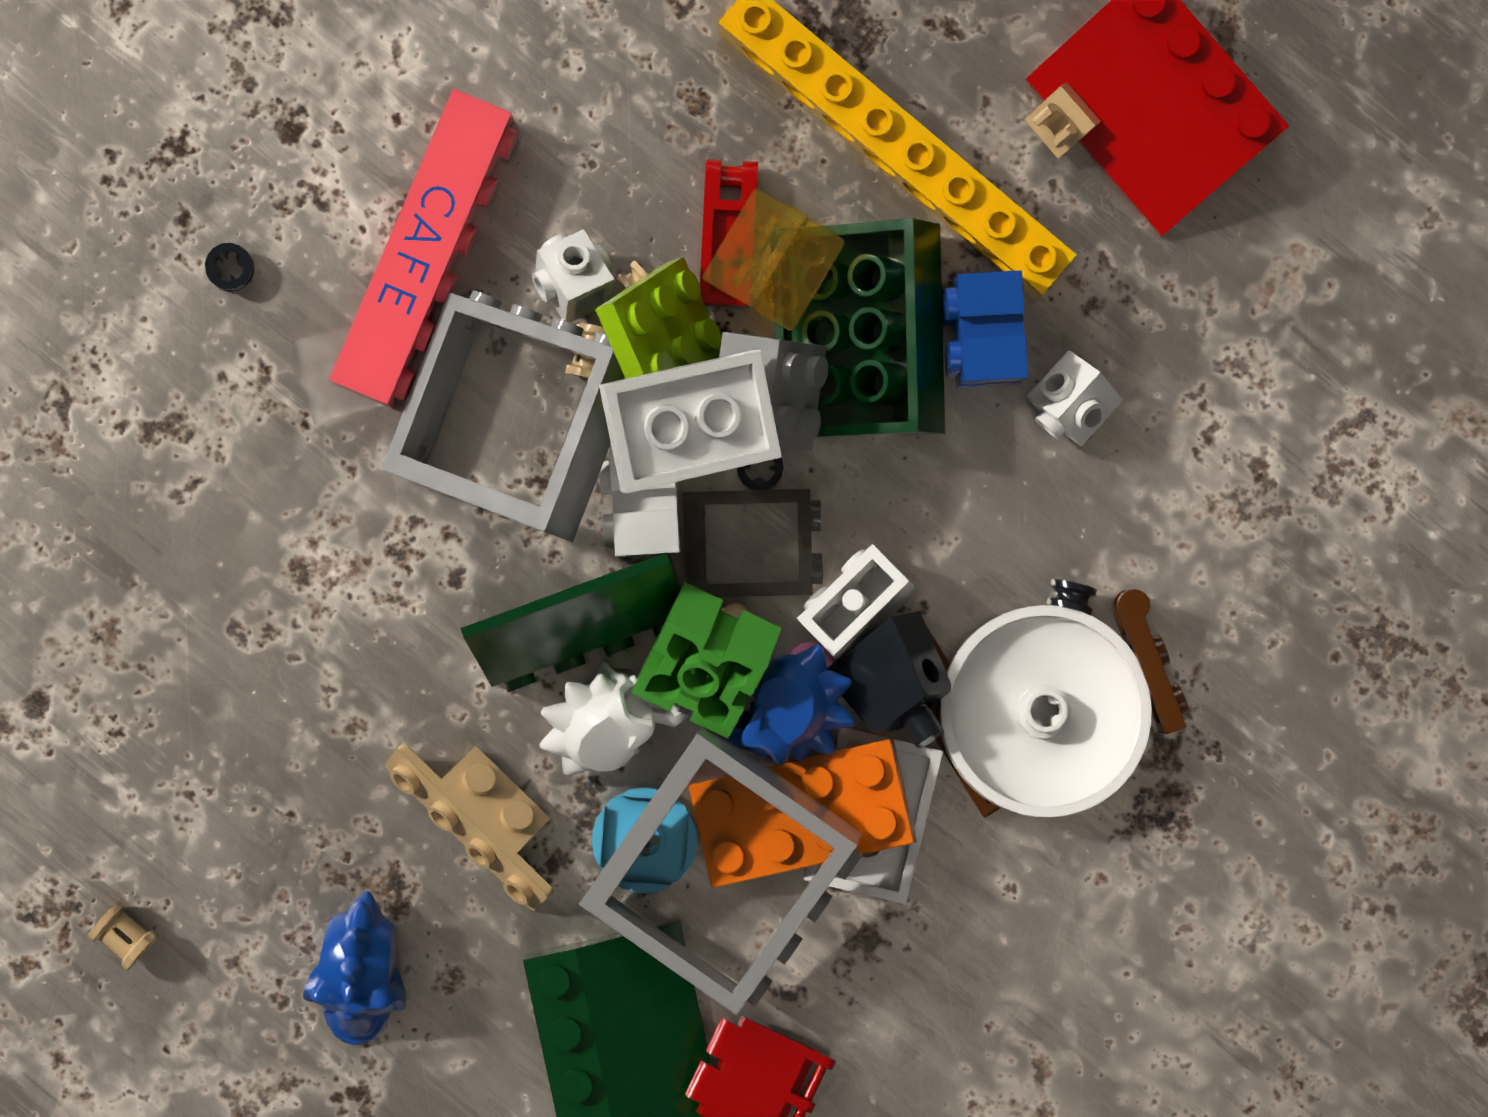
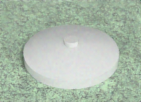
[939,605,1152,817]

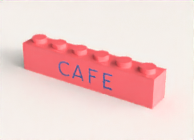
[329,88,519,409]

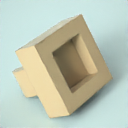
[1024,82,1101,159]

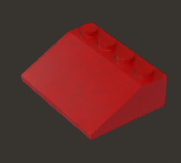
[1025,0,1289,237]

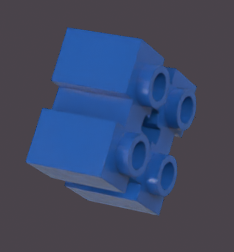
[942,270,1028,389]

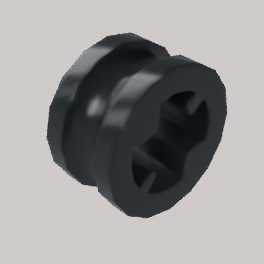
[205,243,254,292]
[737,458,784,492]
[1045,579,1097,616]

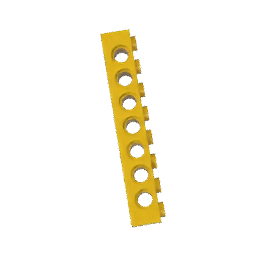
[718,0,1077,301]

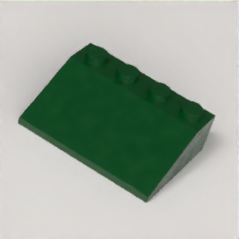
[772,218,945,439]
[460,553,682,693]
[523,920,712,1117]

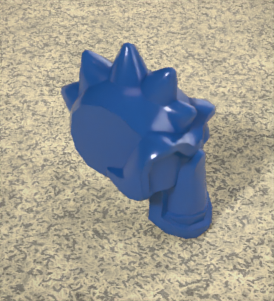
[728,645,855,765]
[303,891,407,1045]

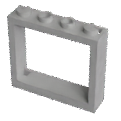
[381,290,625,542]
[578,727,863,1015]

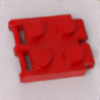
[685,1015,836,1117]

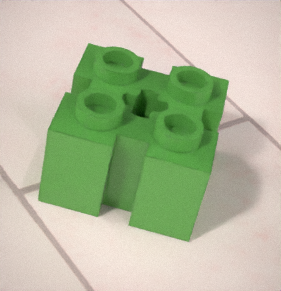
[631,582,782,739]

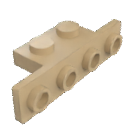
[384,743,554,911]

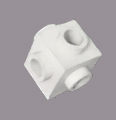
[532,229,614,322]
[1026,350,1124,446]

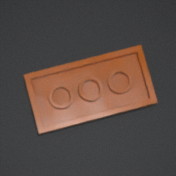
[688,738,917,888]

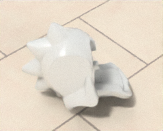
[540,659,693,776]

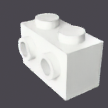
[797,544,918,659]

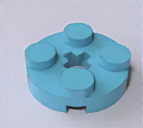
[592,787,698,893]

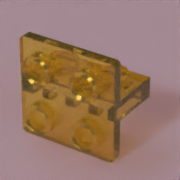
[703,189,845,331]

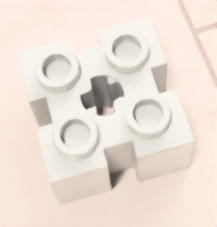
[600,448,682,558]

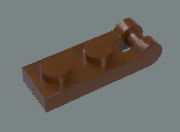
[1111,589,1189,734]

